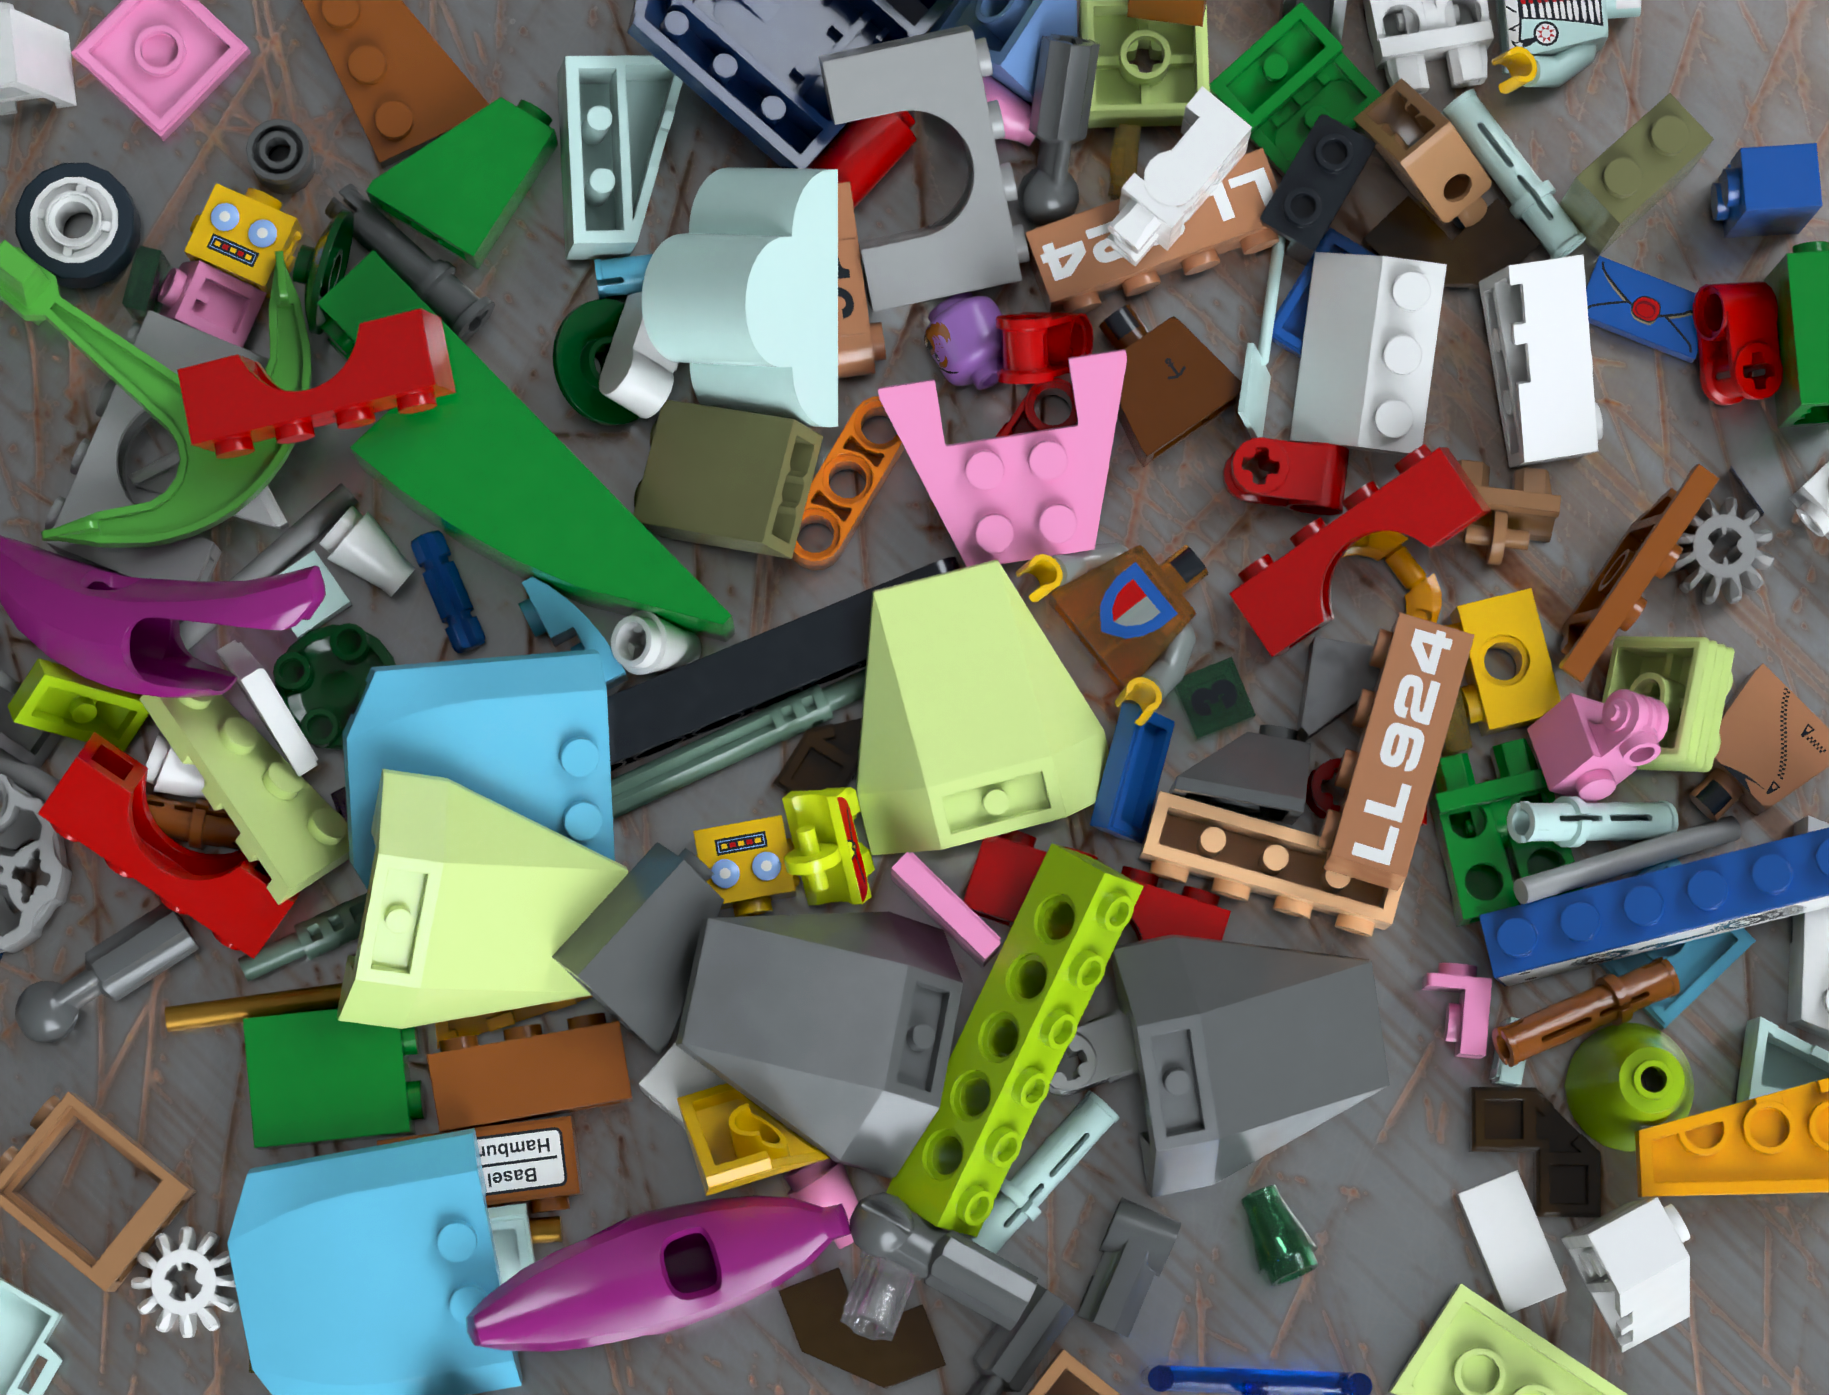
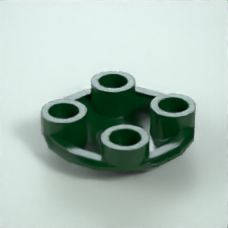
[273,623,396,750]

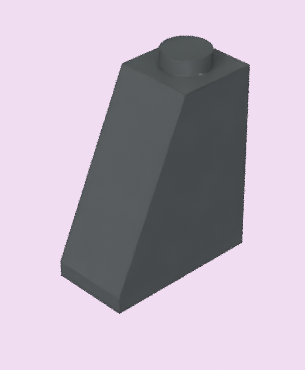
[552,842,724,1055]

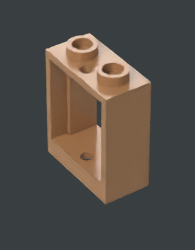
[0,1091,197,1292]

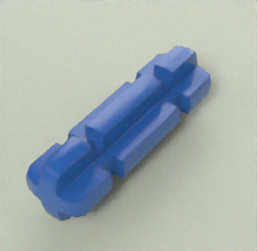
[411,530,486,653]

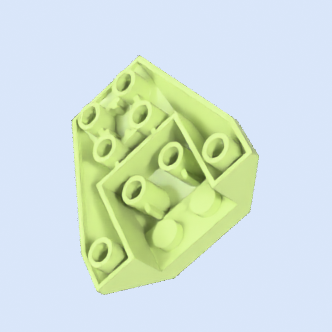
[856,559,1109,855]
[337,769,628,1029]

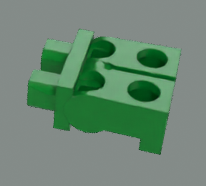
[1429,738,1583,927]

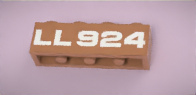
[1025,148,1280,314]
[1317,613,1474,891]

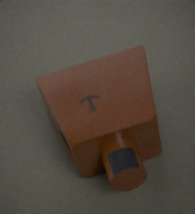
[1099,304,1242,467]

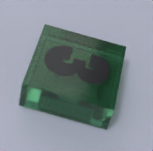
[122,246,170,321]
[1174,657,1256,741]

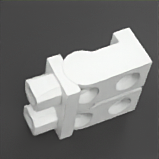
[1363,0,1494,94]
[1106,86,1252,266]

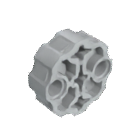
[0,774,73,954]

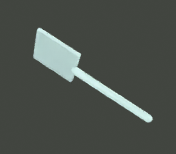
[1238,235,1286,438]

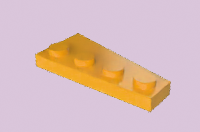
[1635,1077,1829,1197]

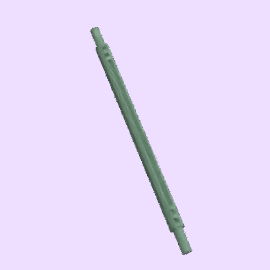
[238,668,866,982]

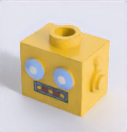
[184,183,304,298]
[693,815,800,917]

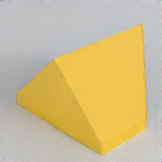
[677,1083,830,1196]

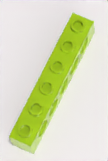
[886,843,1144,1237]

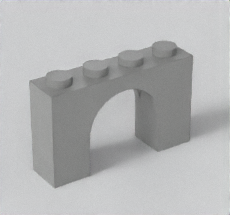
[818,25,1030,312]
[45,310,269,581]

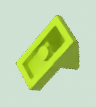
[8,658,149,752]

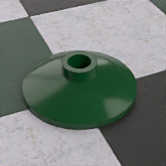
[293,209,354,335]
[552,299,639,426]

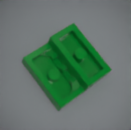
[1209,1,1382,177]

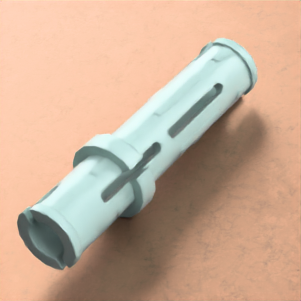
[1441,89,1586,259]
[1507,796,1679,847]
[960,1090,1120,1254]

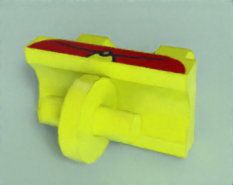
[782,787,875,906]

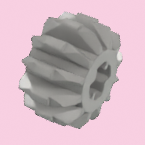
[1669,497,1775,605]

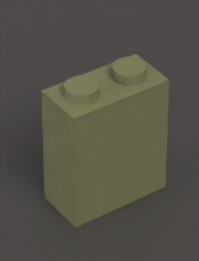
[1559,93,1714,256]
[633,400,823,559]

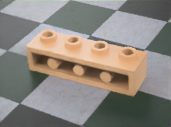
[1138,791,1404,937]

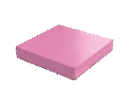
[71,0,251,142]
[891,852,1001,968]

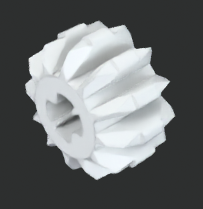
[131,1226,239,1338]

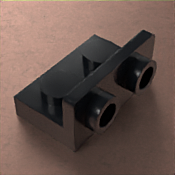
[1260,114,1377,266]

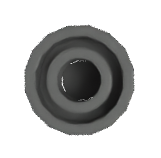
[246,119,316,195]

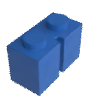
[1711,143,1823,239]

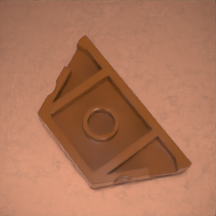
[1559,464,1720,683]

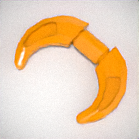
[1341,531,1442,623]

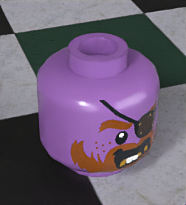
[924,292,1003,390]

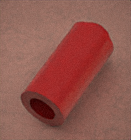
[807,111,917,209]

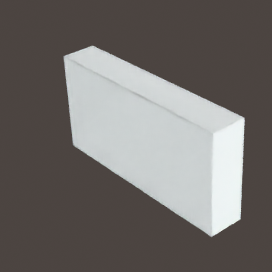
[1455,1170,1567,1314]

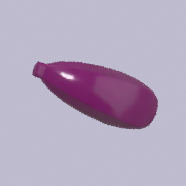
[0,535,326,698]
[466,1195,851,1352]

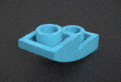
[518,576,629,691]

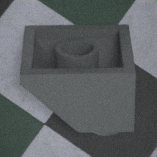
[1169,725,1311,825]

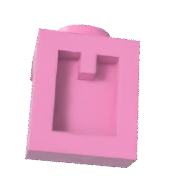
[157,260,267,348]
[1422,963,1492,1059]

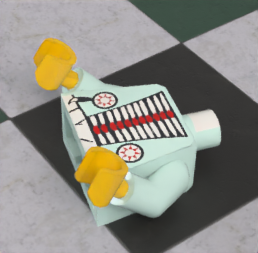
[1491,0,1641,94]

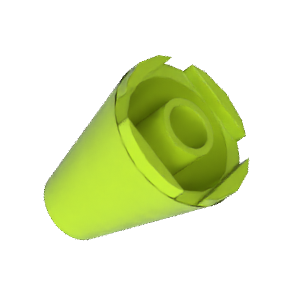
[1564,1023,1694,1152]

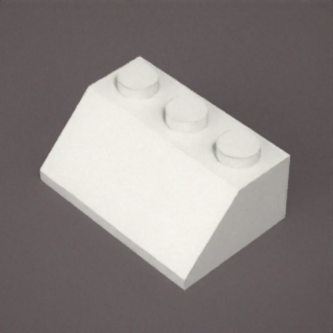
[1289,252,1447,456]

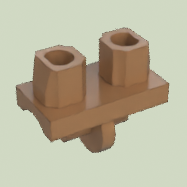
[1458,459,1561,565]

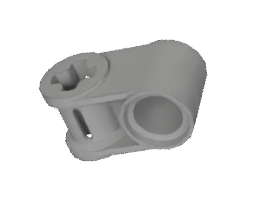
[1048,1009,1139,1097]

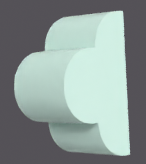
[642,167,838,427]

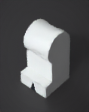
[599,291,679,419]

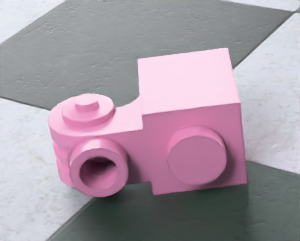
[1527,689,1669,803]

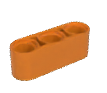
[792,396,905,571]

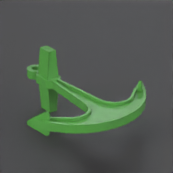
[0,239,312,548]

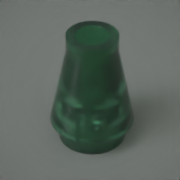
[1241,1185,1319,1286]

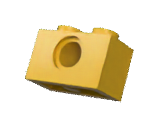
[1445,588,1561,737]

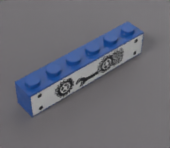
[1479,827,1829,986]

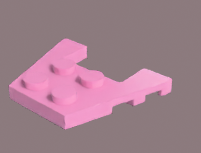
[878,349,1127,567]

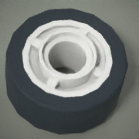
[15,163,140,288]

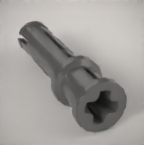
[325,184,495,343]

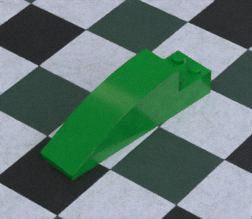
[317,250,736,642]

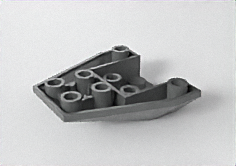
[676,911,963,1178]
[1111,934,1390,1198]

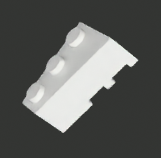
[1560,1197,1690,1353]

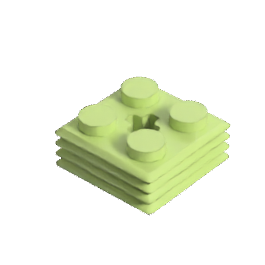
[1079,0,1210,128]
[1602,636,1735,772]

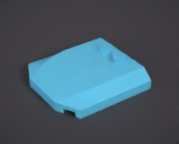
[342,649,615,890]
[227,1128,523,1395]

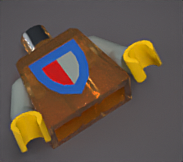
[1016,542,1209,726]

